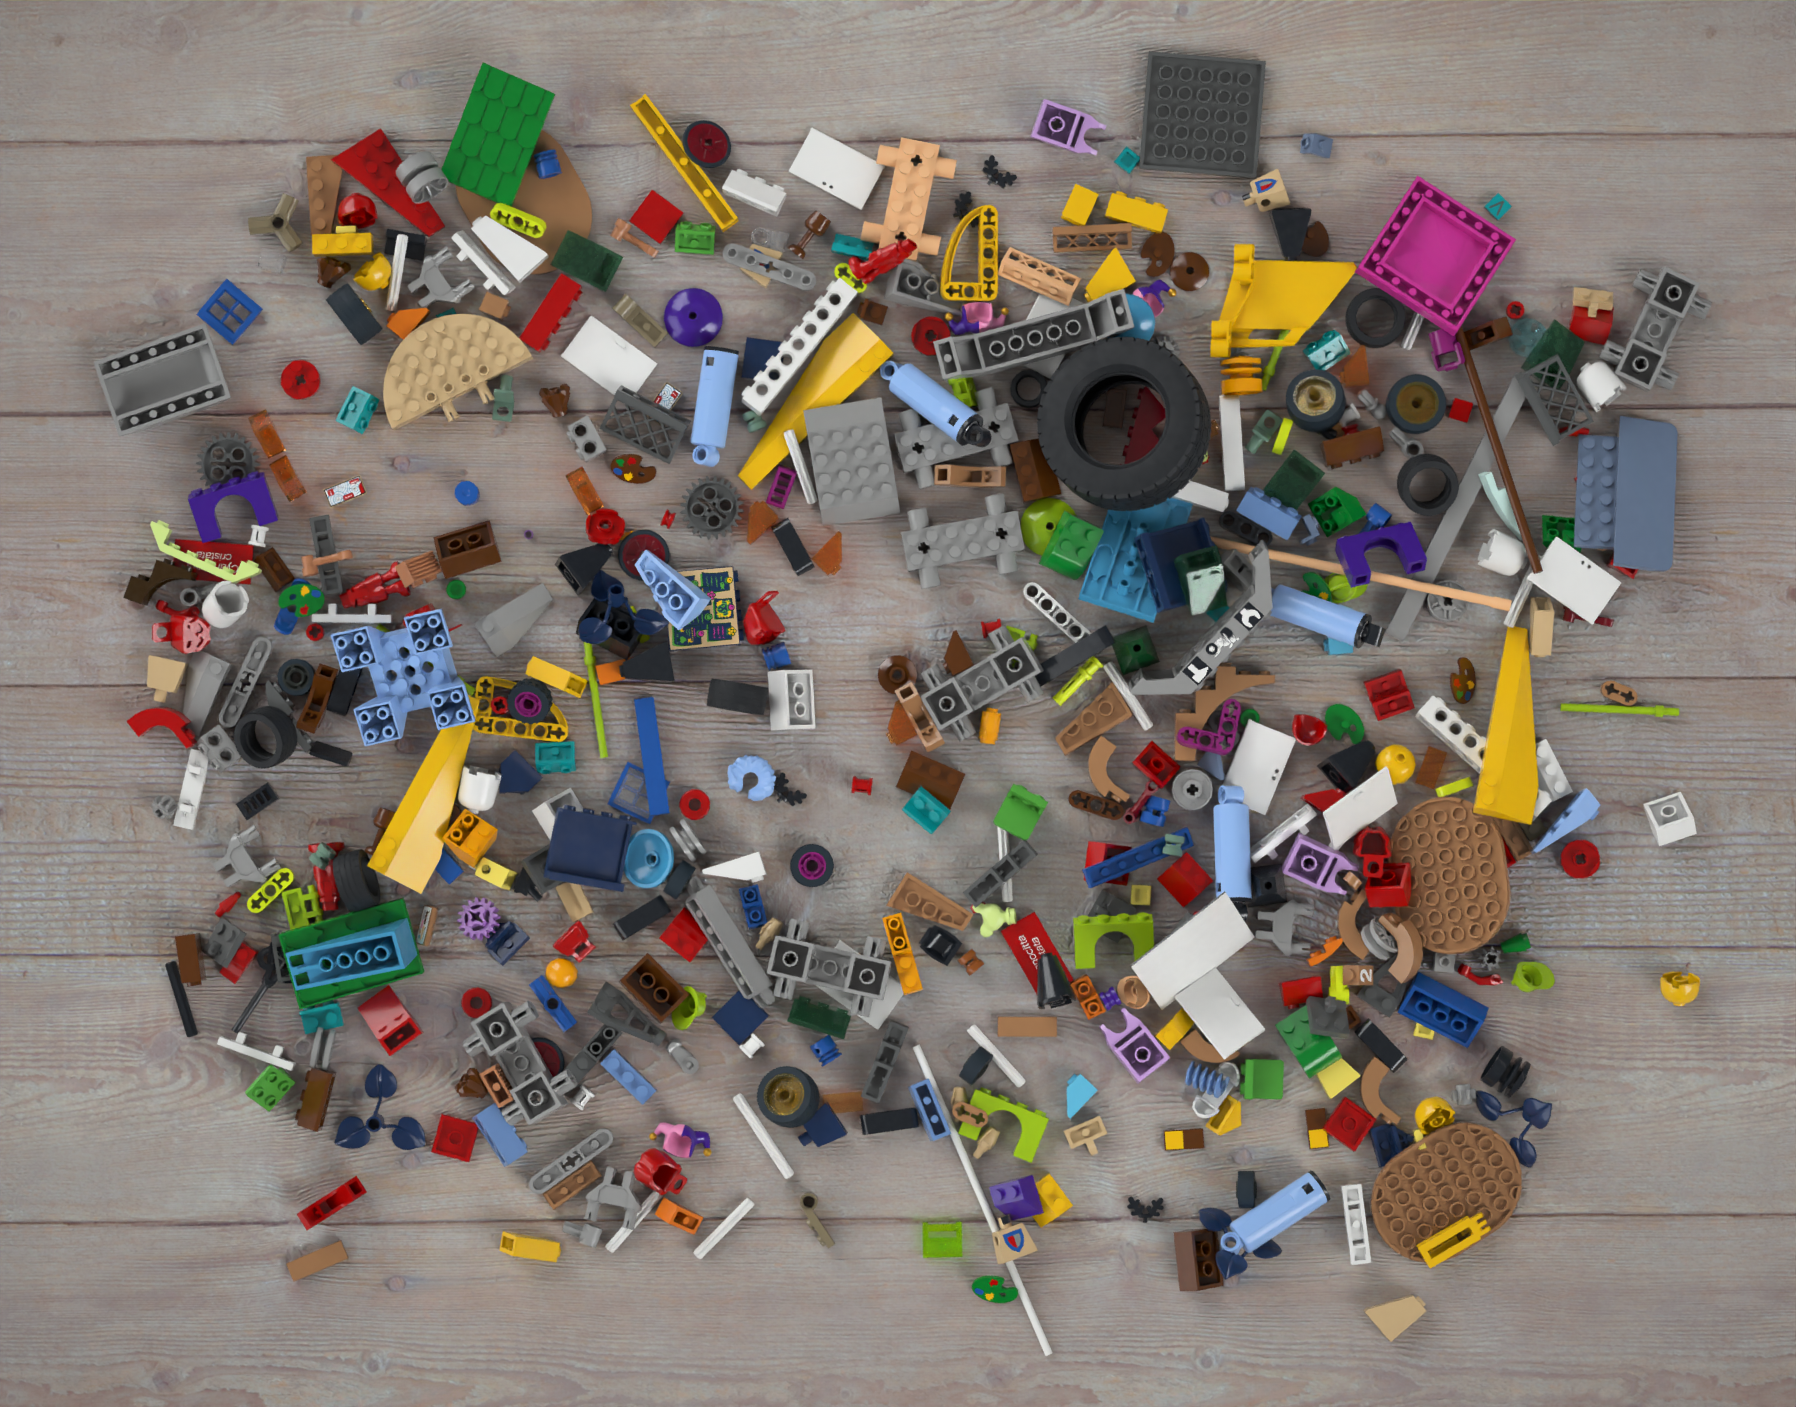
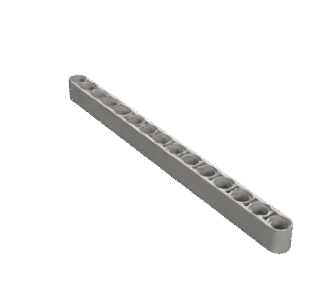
[1385,372,1533,641]

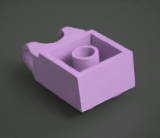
[1030,99,1106,156]
[1282,833,1359,895]
[1099,1007,1170,1084]

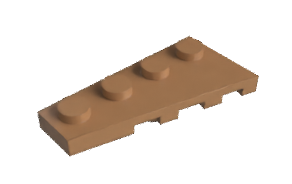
[306,155,343,235]
[1055,682,1133,756]
[886,872,974,931]

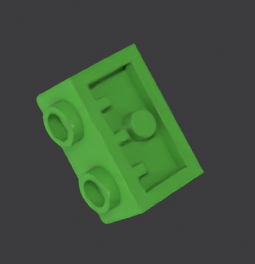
[675,221,716,255]

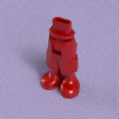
[848,239,917,284]
[339,561,411,609]
[308,842,345,911]

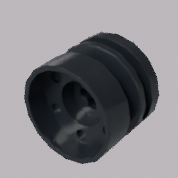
[1480,1046,1531,1098]

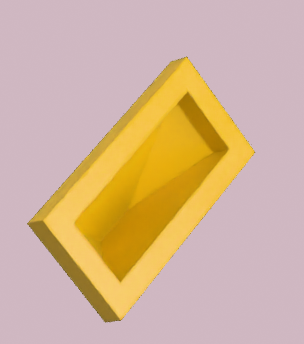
[1205,1095,1241,1136]

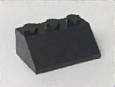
[576,598,643,661]

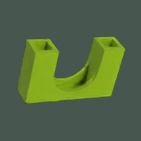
[1073,912,1154,969]
[958,1087,1049,1163]

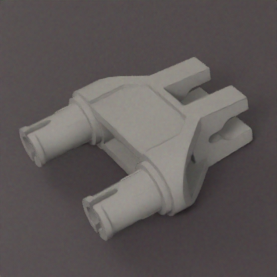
[407,246,475,308]
[213,824,281,888]
[1255,899,1314,957]
[584,1167,642,1230]

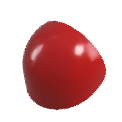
[1292,714,1327,746]

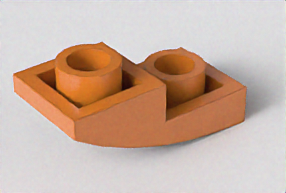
[595,656,635,685]
[1306,936,1343,967]
[1070,974,1106,1020]

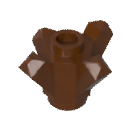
[317,256,351,288]
[539,384,570,417]
[455,1068,488,1099]

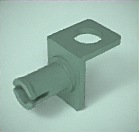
[492,375,515,422]
[1245,409,1283,454]

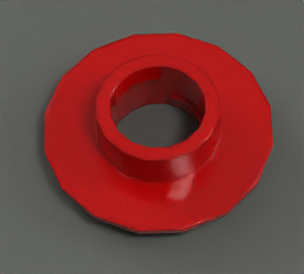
[679,789,710,820]
[461,987,492,1018]

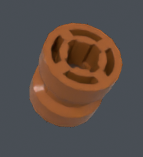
[957,949,984,976]

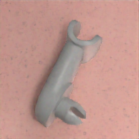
[666,1039,699,1074]

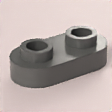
[1208,711,1239,747]

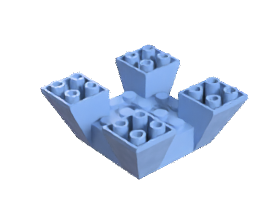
[330,608,476,746]

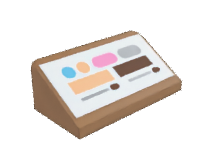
[416,905,439,946]

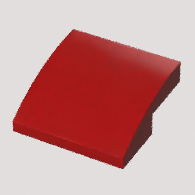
[1364,669,1415,721]

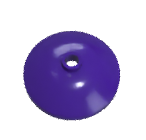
[664,288,723,347]

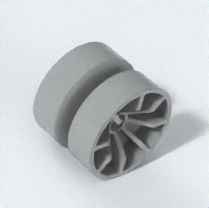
[396,151,448,203]

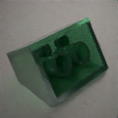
[787,996,851,1039]

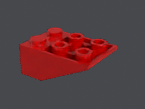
[357,985,424,1056]

